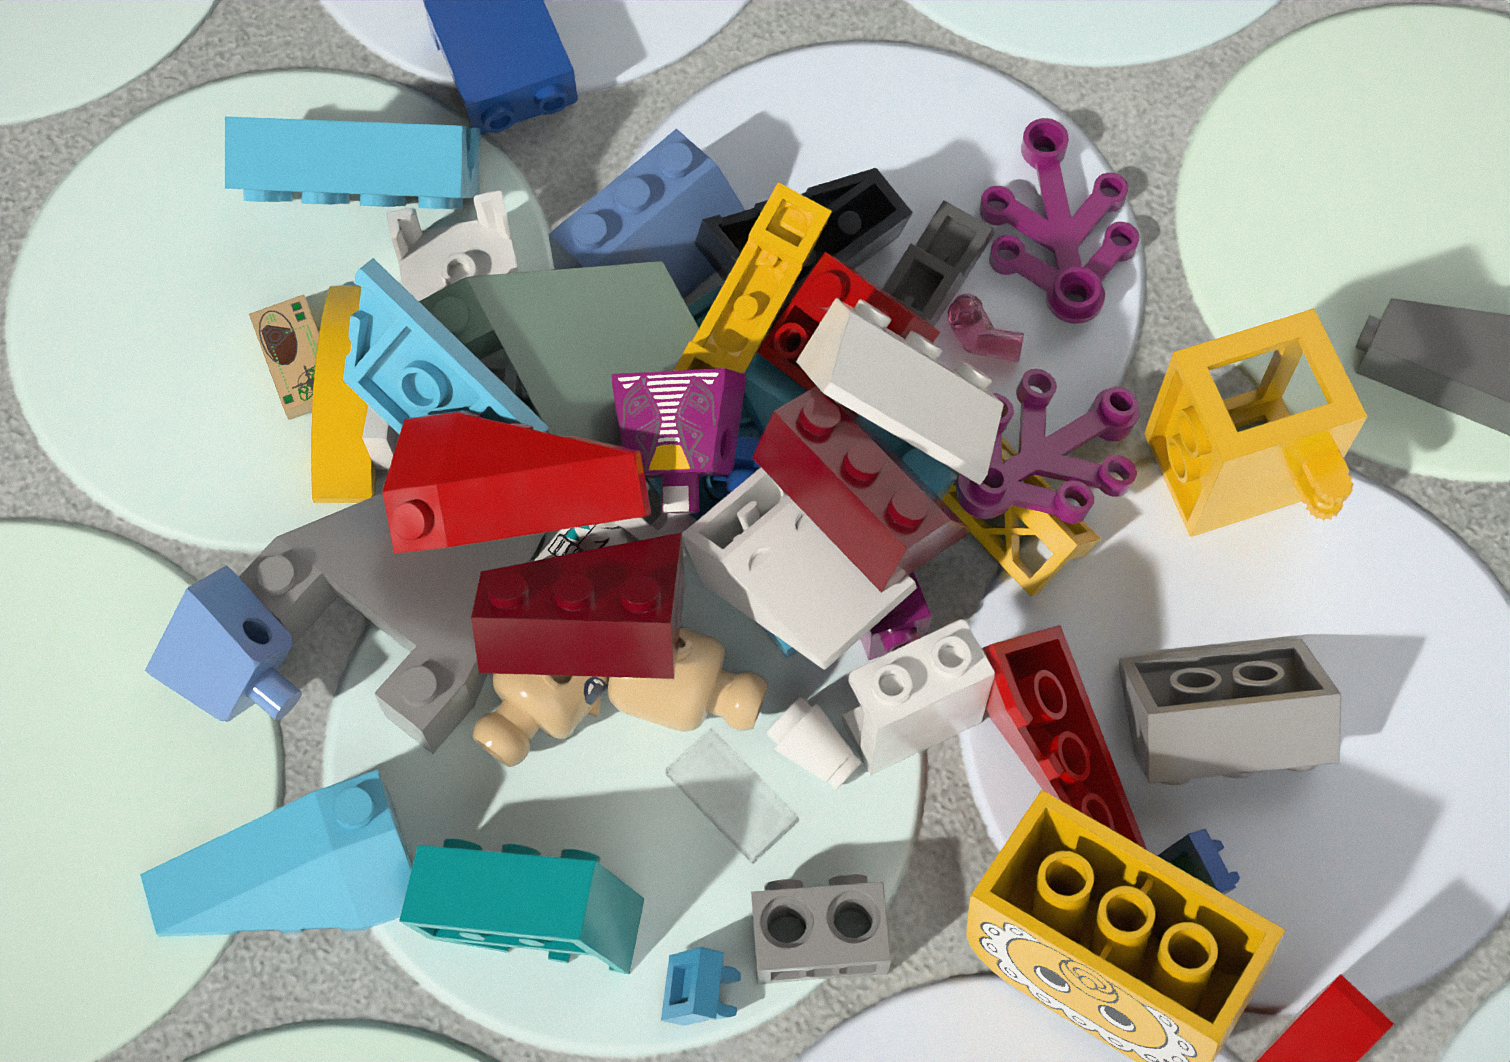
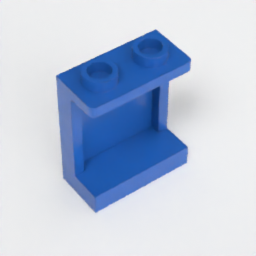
[423,0,578,135]

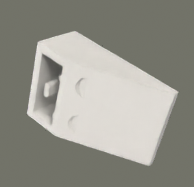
[682,468,917,670]

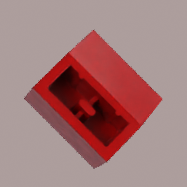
[757,252,941,414]

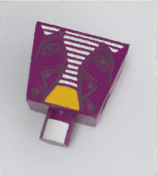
[612,368,746,513]

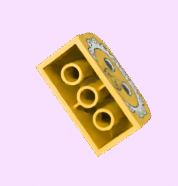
[966,790,1285,1062]

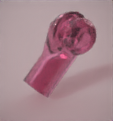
[948,294,1024,362]

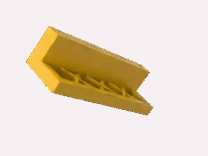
[942,436,1101,597]

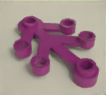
[979,118,1139,324]
[956,369,1140,524]

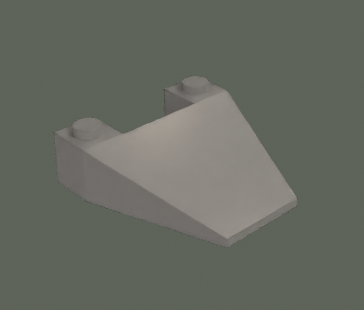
[239,493,547,754]

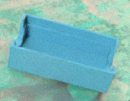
[225,116,480,209]

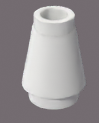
[767,697,862,790]

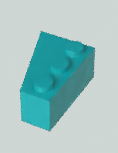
[399,839,645,974]

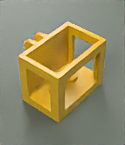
[1144,308,1367,537]

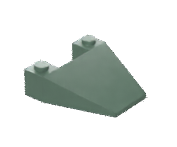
[419,261,699,447]

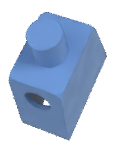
[145,565,302,722]

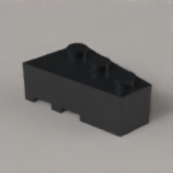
[694,168,913,332]

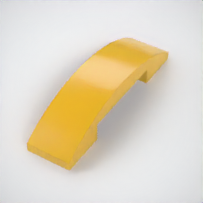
[673,182,832,374]
[311,286,376,503]

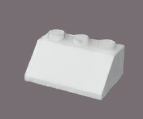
[796,298,1004,485]

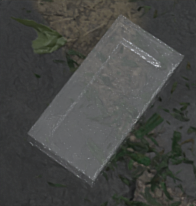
[665,727,799,864]

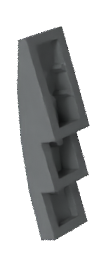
[882,200,995,326]

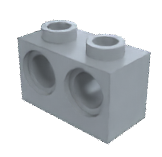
[751,874,891,984]

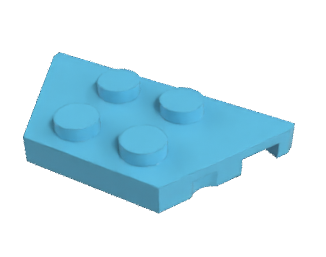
[343,258,549,435]

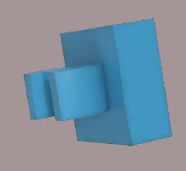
[661,947,741,1026]

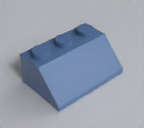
[548,128,745,299]

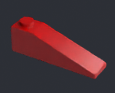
[382,410,651,553]
[981,625,1147,850]

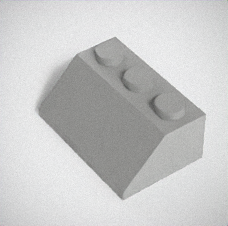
[1119,639,1341,785]

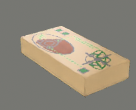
[249,294,319,420]

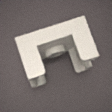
[386,190,519,301]

